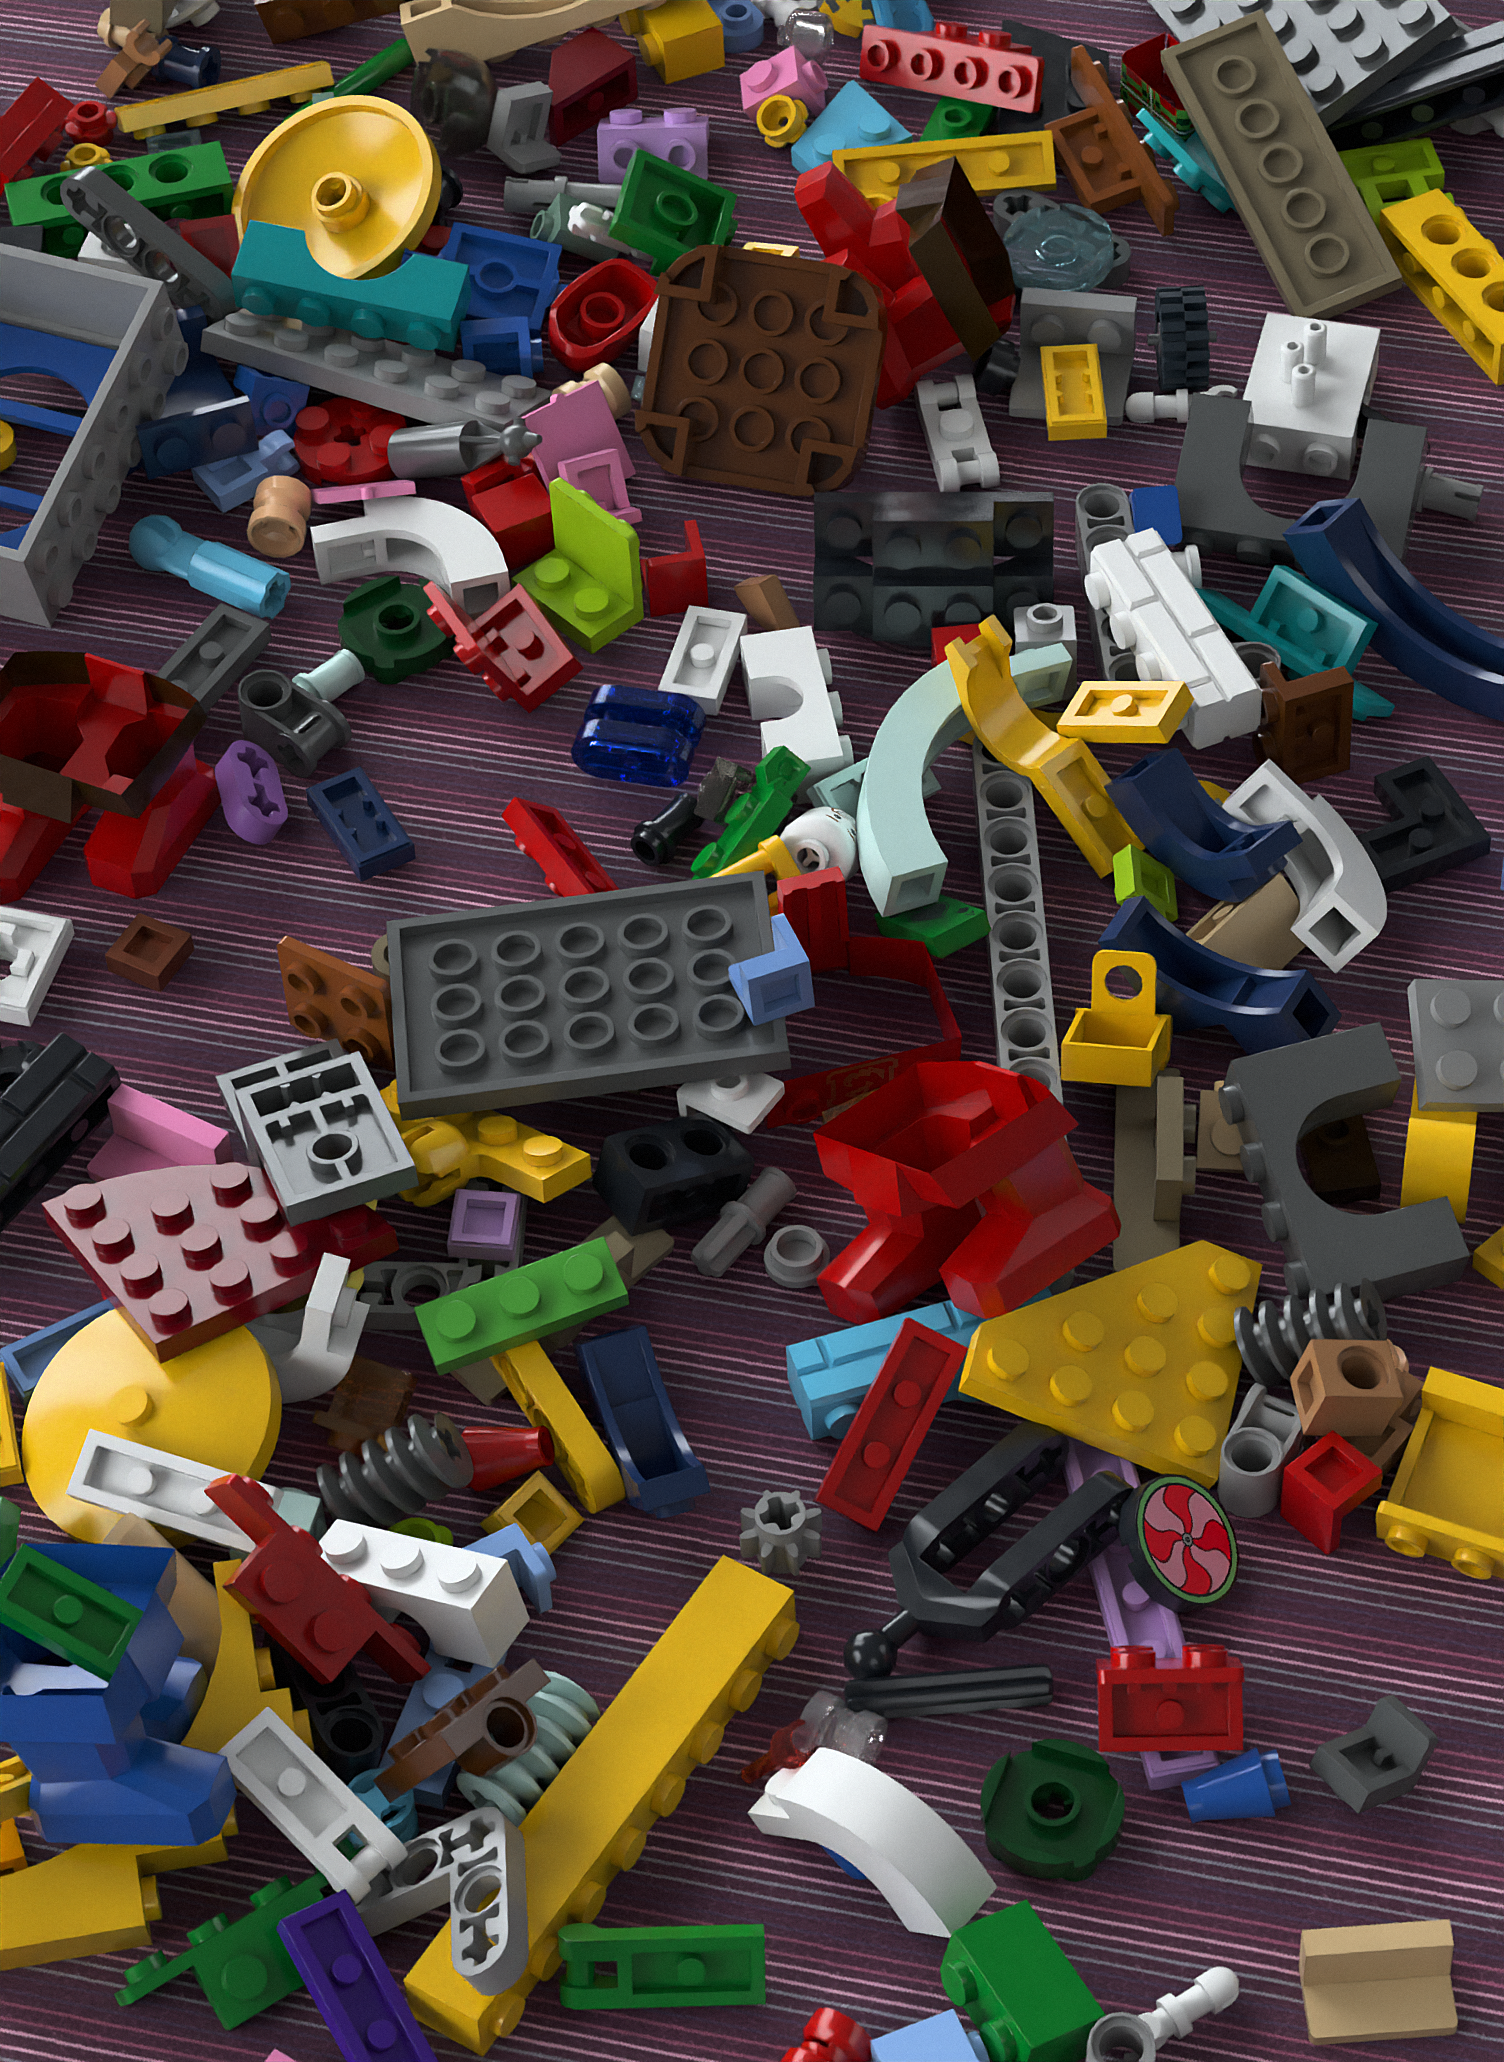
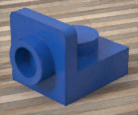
[233,363,310,440]

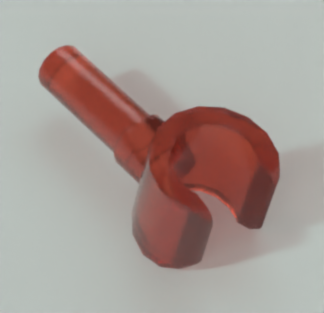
[741,1719,821,1784]

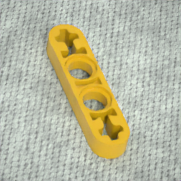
[489,1340,626,1514]

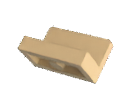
[1186,872,1306,970]
[1299,1919,1458,2045]

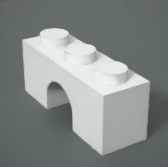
[740,626,854,805]
[319,1519,530,1668]

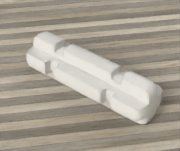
[568,202,654,262]

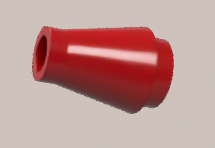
[461,1426,555,1493]

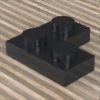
[1356,755,1491,894]

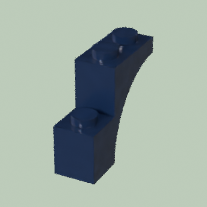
[1098,895,1342,1056]
[572,1324,711,1519]

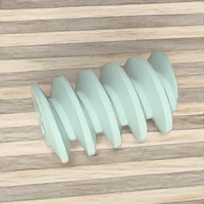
[456,1671,600,1828]

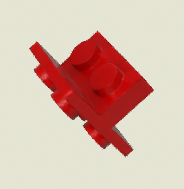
[1096,1644,1245,1752]

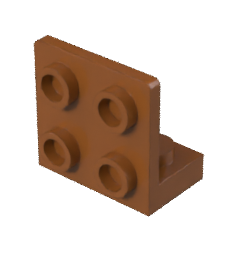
[277,936,396,1072]

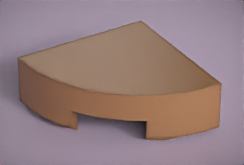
[733,574,800,632]

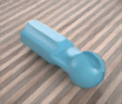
[128,514,291,619]

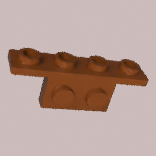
[1044,45,1180,237]

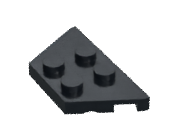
[999,20,1109,135]

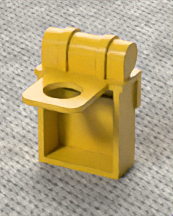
[1061,950,1173,1087]

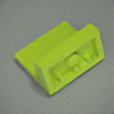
[511,477,644,655]

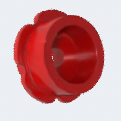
[65,100,117,148]

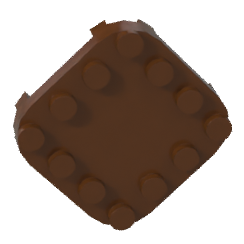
[635,244,888,496]

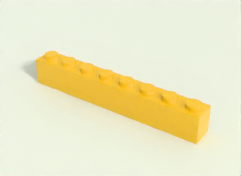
[404,1555,800,2057]

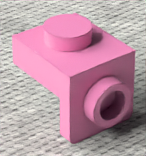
[740,45,828,123]
[557,448,643,524]

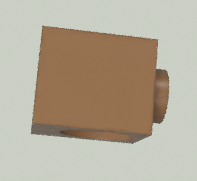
[1289,1339,1405,1437]

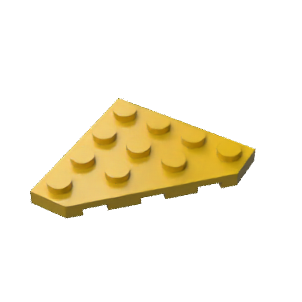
[958,1240,1263,1490]

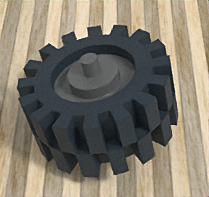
[1147,285,1217,391]

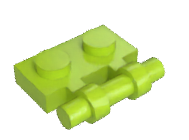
[1337,137,1455,231]

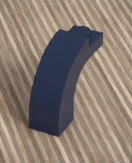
[1104,747,1303,902]

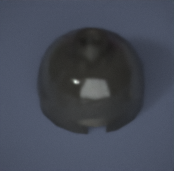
[410,48,498,158]

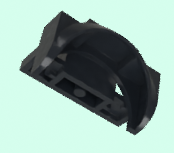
[813,492,1054,657]

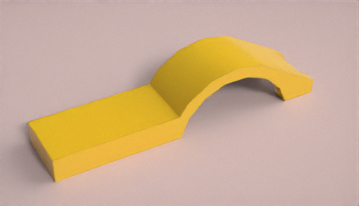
[944,614,1146,879]
[958,681,1195,745]

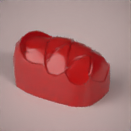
[548,258,659,373]

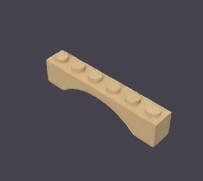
[400,0,667,82]

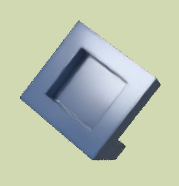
[728,913,815,1026]

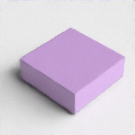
[447,1189,523,1262]

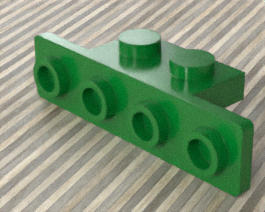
[114,1837,365,2031]

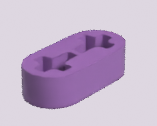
[215,740,288,845]

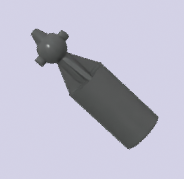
[388,418,542,480]

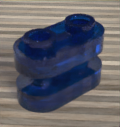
[571,685,707,788]

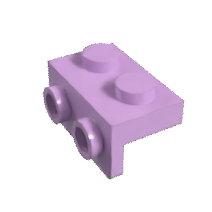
[597,108,709,184]

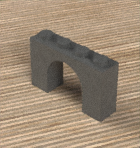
[1174,393,1428,572]
[1218,1021,1470,1311]

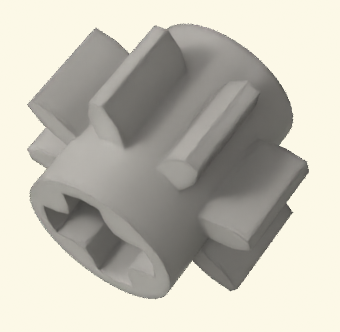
[739,1490,822,1576]

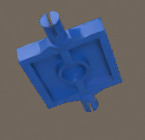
[401,222,568,339]

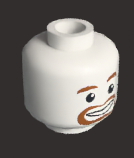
[779,806,860,882]

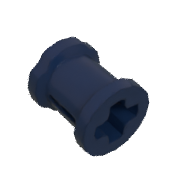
[151,35,222,90]

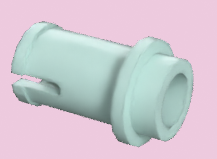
[292,649,365,702]

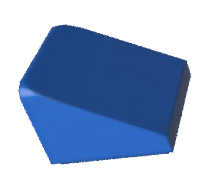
[1128,485,1182,548]

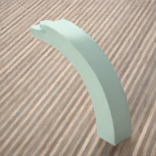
[856,643,1073,918]

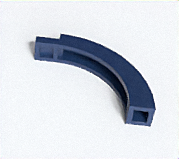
[1283,498,1504,722]

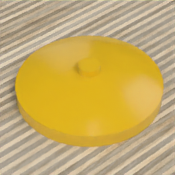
[231,95,442,280]
[21,1309,282,1549]

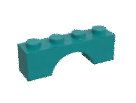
[231,219,472,352]

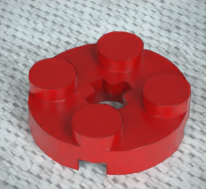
[293,396,407,486]

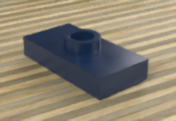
[305,766,416,882]

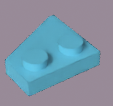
[791,80,912,174]

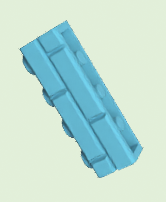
[786,1287,1052,1440]

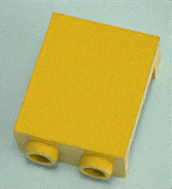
[1376,1366,1504,1579]

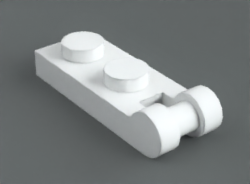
[216,1706,408,1906]

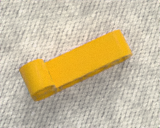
[1400,1075,1477,1225]

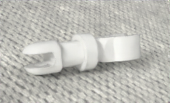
[1125,385,1238,423]
[1114,1967,1239,2062]

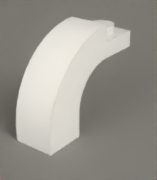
[310,496,510,620]
[1222,759,1387,974]
[244,1252,370,1404]
[747,1747,997,1938]

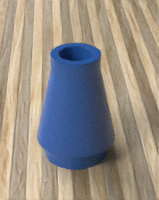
[1181,1746,1291,1824]

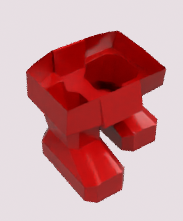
[813,1061,1122,1325]

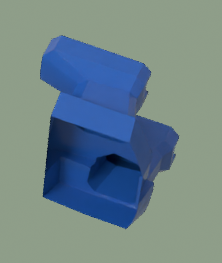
[0,1544,237,1846]

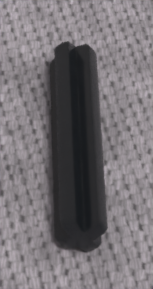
[844,1663,1054,1721]

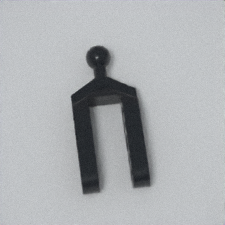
[843,1419,1135,1679]

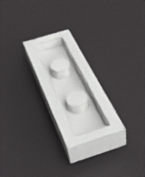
[66,1429,284,1555]

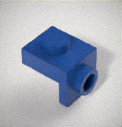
[460,316,544,379]

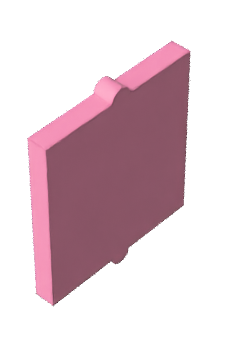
[521,380,636,495]
[311,479,416,504]

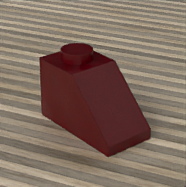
[548,26,638,148]

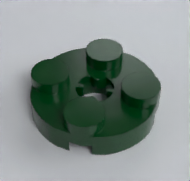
[338,576,457,685]
[981,1739,1125,1882]

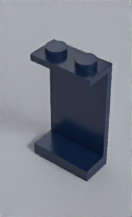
[135,304,259,480]

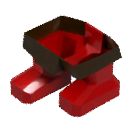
[794,156,1016,410]
[0,651,221,905]

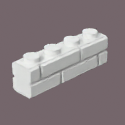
[1084,528,1262,750]

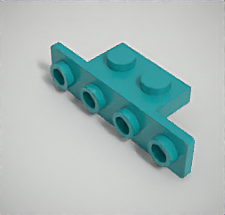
[1195,565,1395,721]

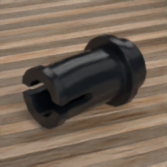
[631,793,706,866]

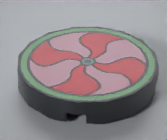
[1119,1474,1240,1613]

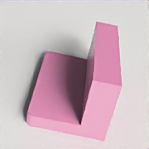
[87,1084,234,1182]

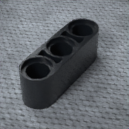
[263,1630,384,1786]

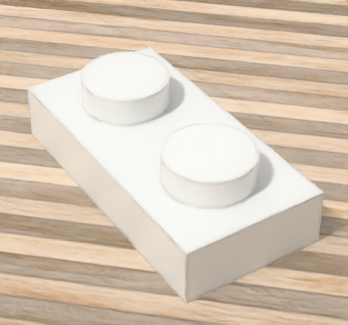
[658,605,748,716]

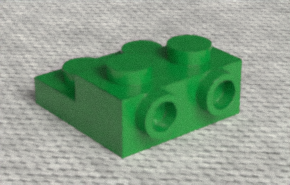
[608,148,738,278]

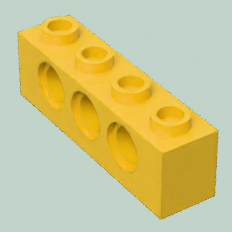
[1379,188,1504,386]

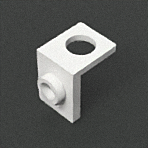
[676,1073,785,1134]

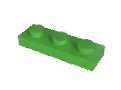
[413,1236,629,1376]

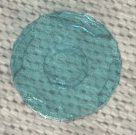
[1003,204,1115,293]

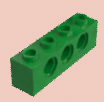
[4,141,234,259]

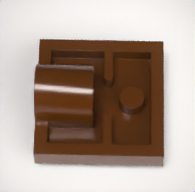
[373,1658,551,1803]

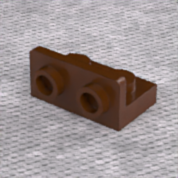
[1252,661,1354,785]

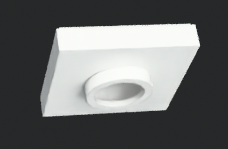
[0,906,75,1027]

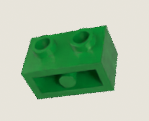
[939,1899,1106,2062]

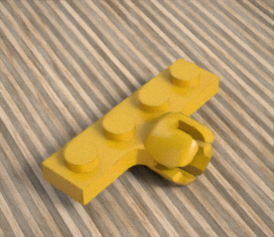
[379,1079,592,1207]

